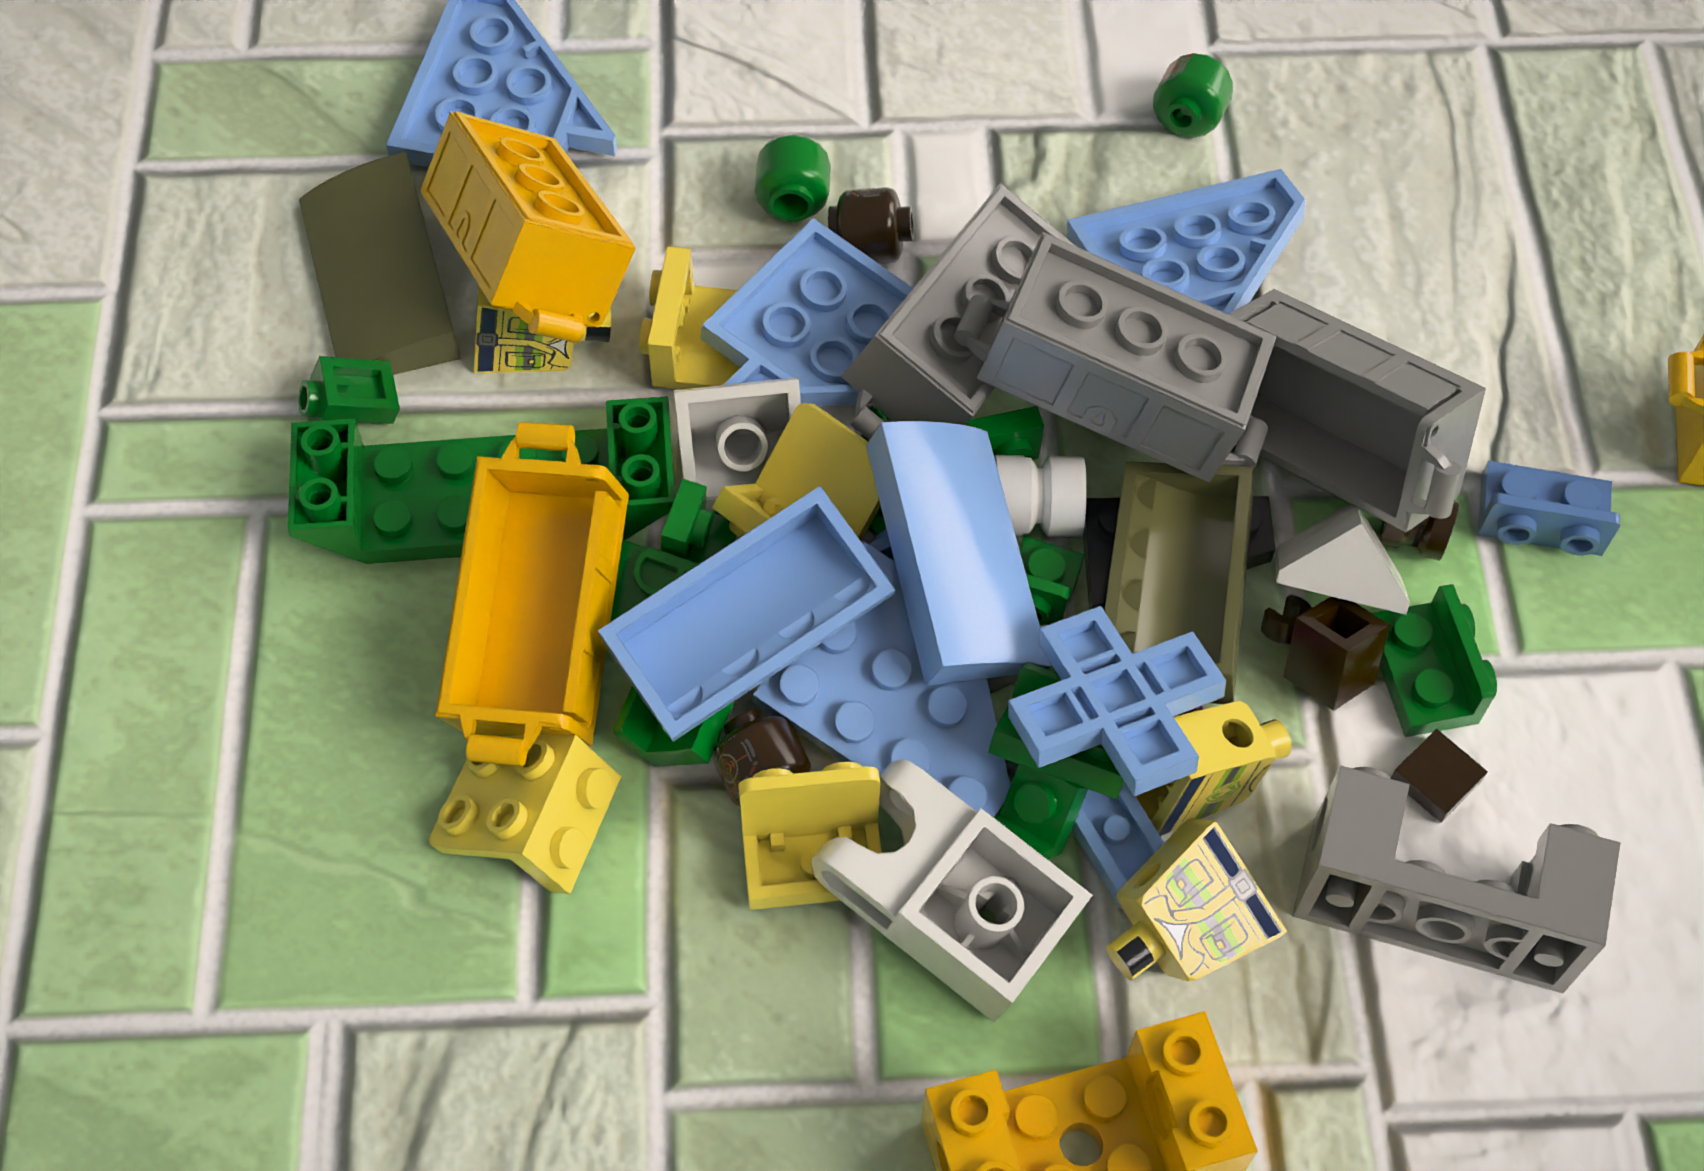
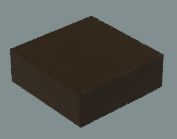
[1390,728,1488,823]

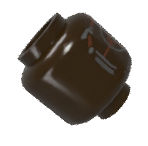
[828,187,914,264]
[713,710,811,806]

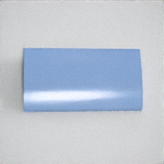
[866,421,1051,686]
[598,486,896,742]

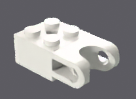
[812,760,1093,1022]

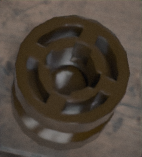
[1379,500,1459,561]

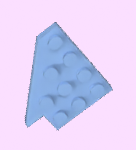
[386,0,617,167]
[1067,169,1305,314]
[700,218,913,406]
[752,541,1010,817]

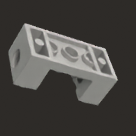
[1293,765,1621,993]

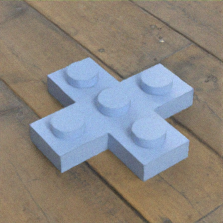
[1008,606,1226,797]

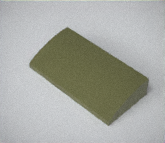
[299,151,460,375]
[1104,461,1253,704]

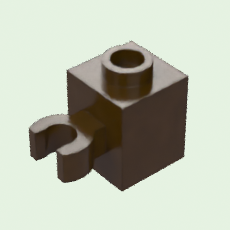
[1261,594,1390,711]

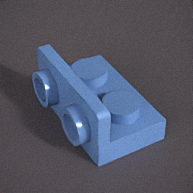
[1478,460,1620,556]

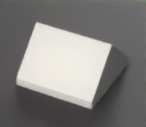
[674,377,801,511]
[1275,504,1410,615]

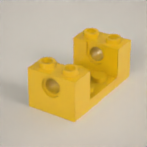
[921,1011,1258,1171]

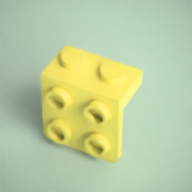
[639,247,740,389]
[712,403,881,541]
[429,735,621,894]
[739,762,882,910]

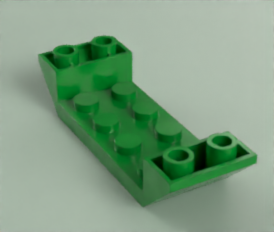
[288,396,675,564]

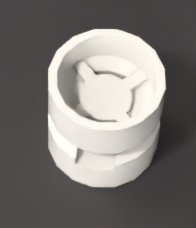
[995,455,1086,538]

